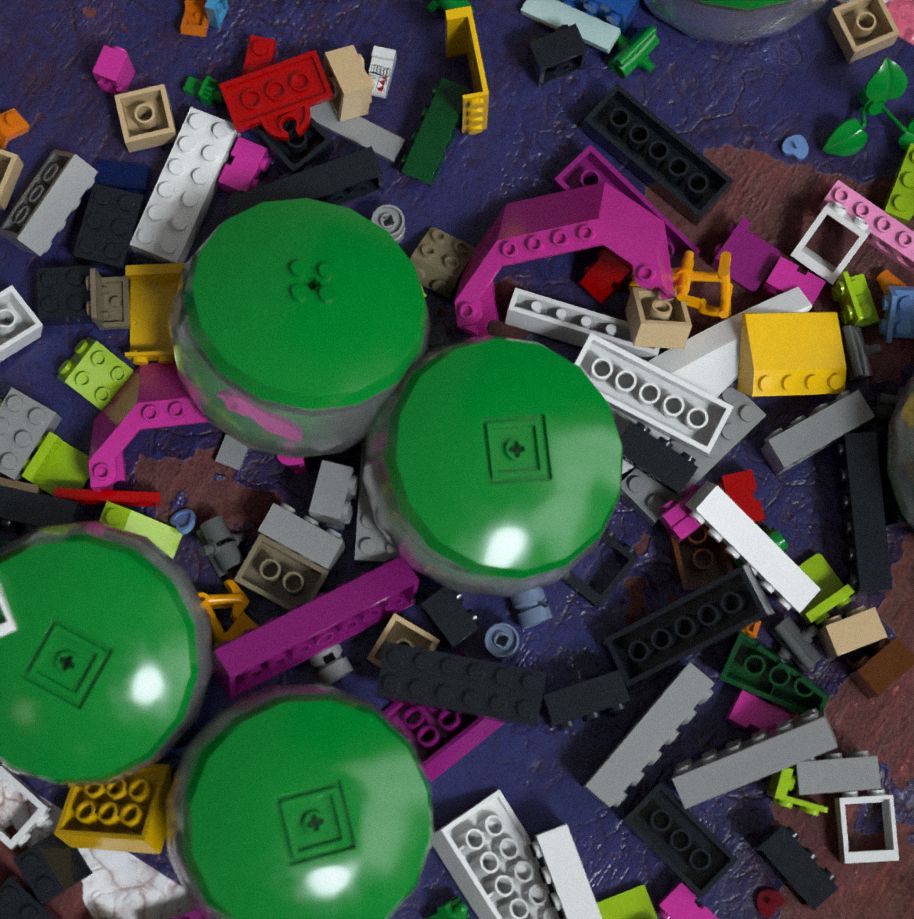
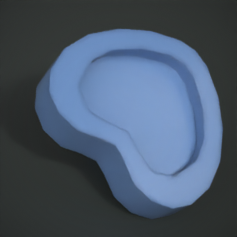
[781,135,809,160]
[170,509,196,535]

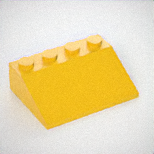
[737,312,847,397]
[54,763,171,854]

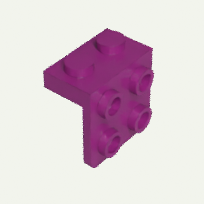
[711,217,780,292]

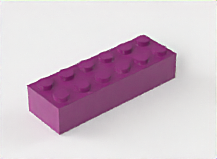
[553,144,701,289]

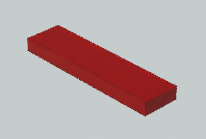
[53,488,161,507]

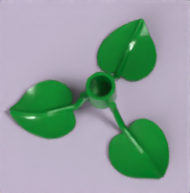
[822,57,914,156]

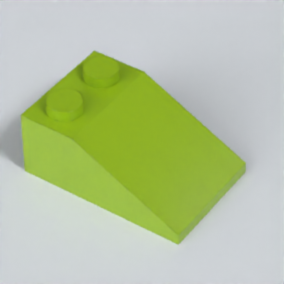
[96,501,183,564]

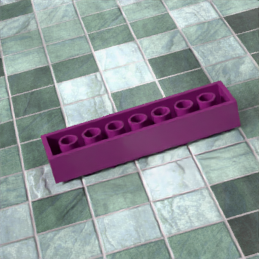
[214,556,419,700]

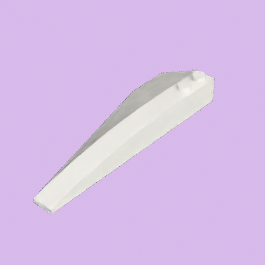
[610,287,812,474]
[431,790,559,919]

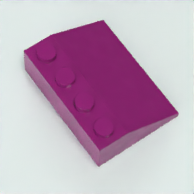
[379,650,505,783]

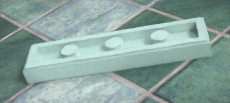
[521,0,621,54]

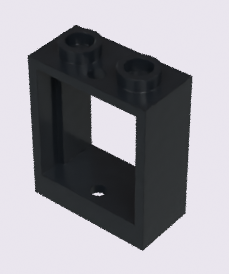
[557,527,638,610]

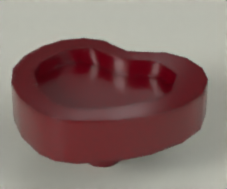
[756,889,784,918]

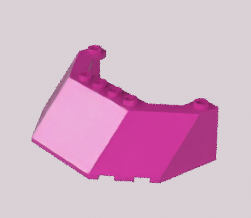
[454,182,676,338]
[88,360,308,492]

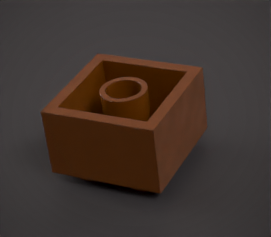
[847,636,914,699]

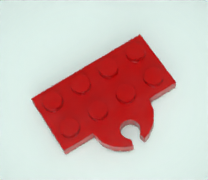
[219,50,334,141]

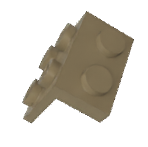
[410,227,475,299]
[86,268,131,330]

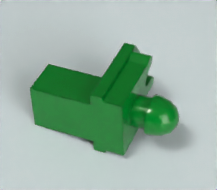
[183,75,225,107]
[426,896,470,919]

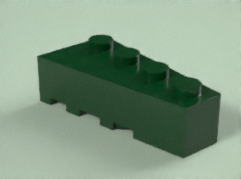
[400,77,473,186]
[718,629,829,714]

